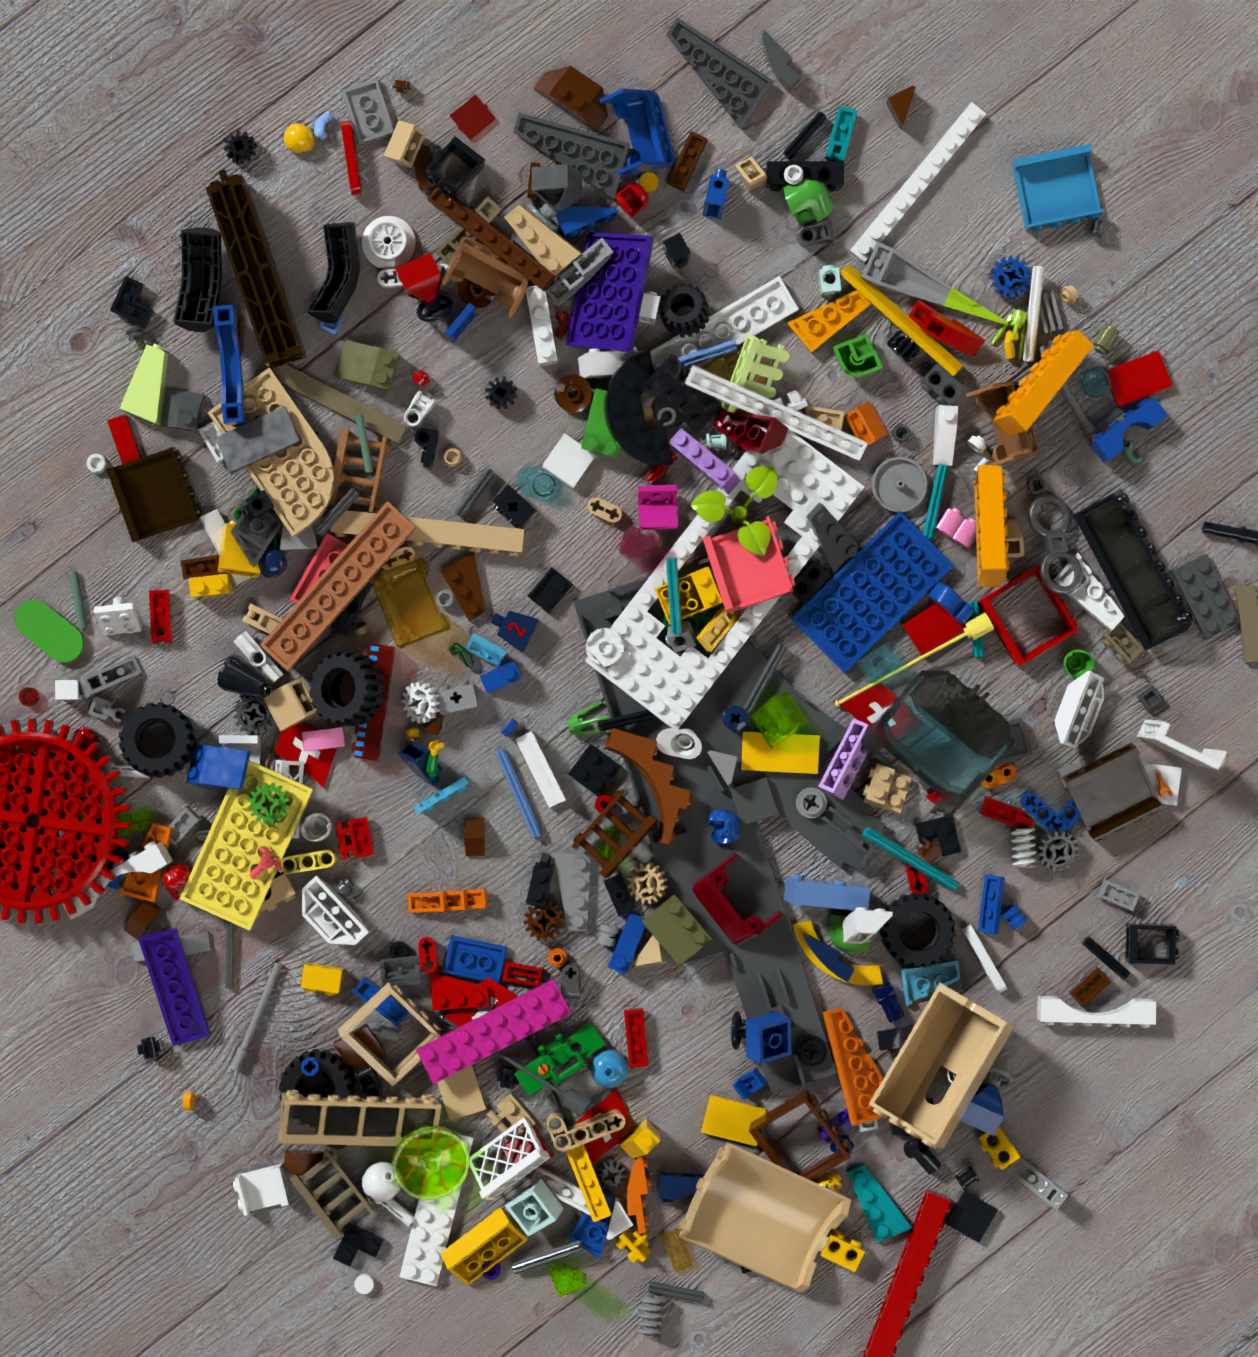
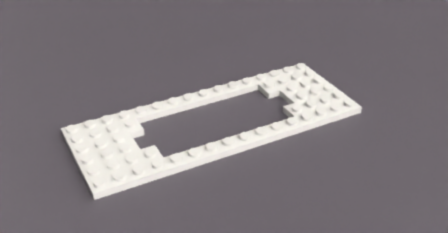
[585,429,864,729]

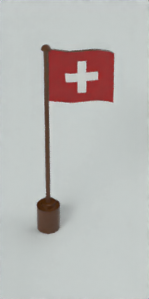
[266,721,338,788]

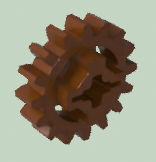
[523,900,565,942]

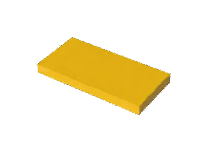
[741,732,820,774]

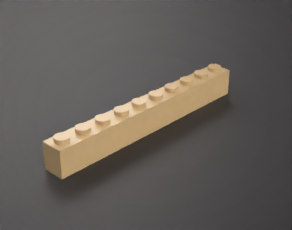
[330,510,525,556]

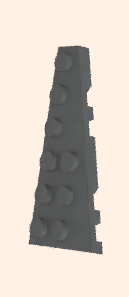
[666,18,773,131]
[514,113,630,201]

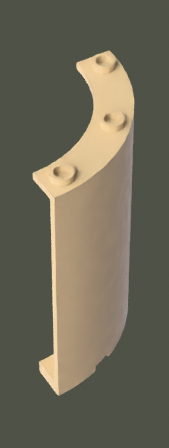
[679,1143,851,1293]

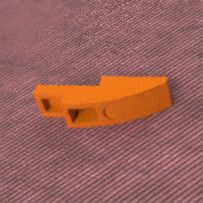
[627,1156,651,1234]

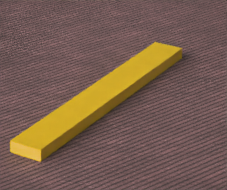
[840,264,963,376]

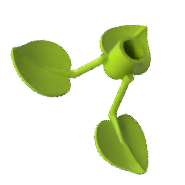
[691,466,777,556]

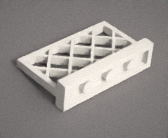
[468,1117,550,1200]

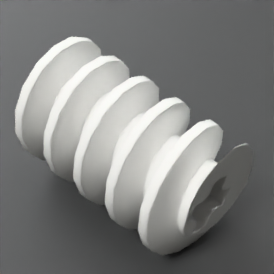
[1011,828,1037,868]

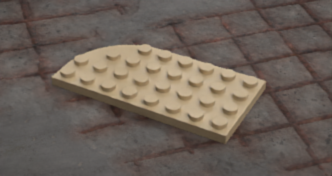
[207,368,334,537]

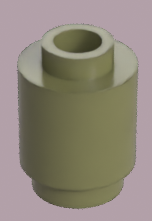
[1092,324,1119,354]

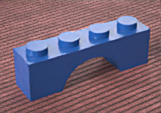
[1090,397,1168,463]

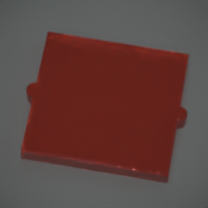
[450,94,496,141]

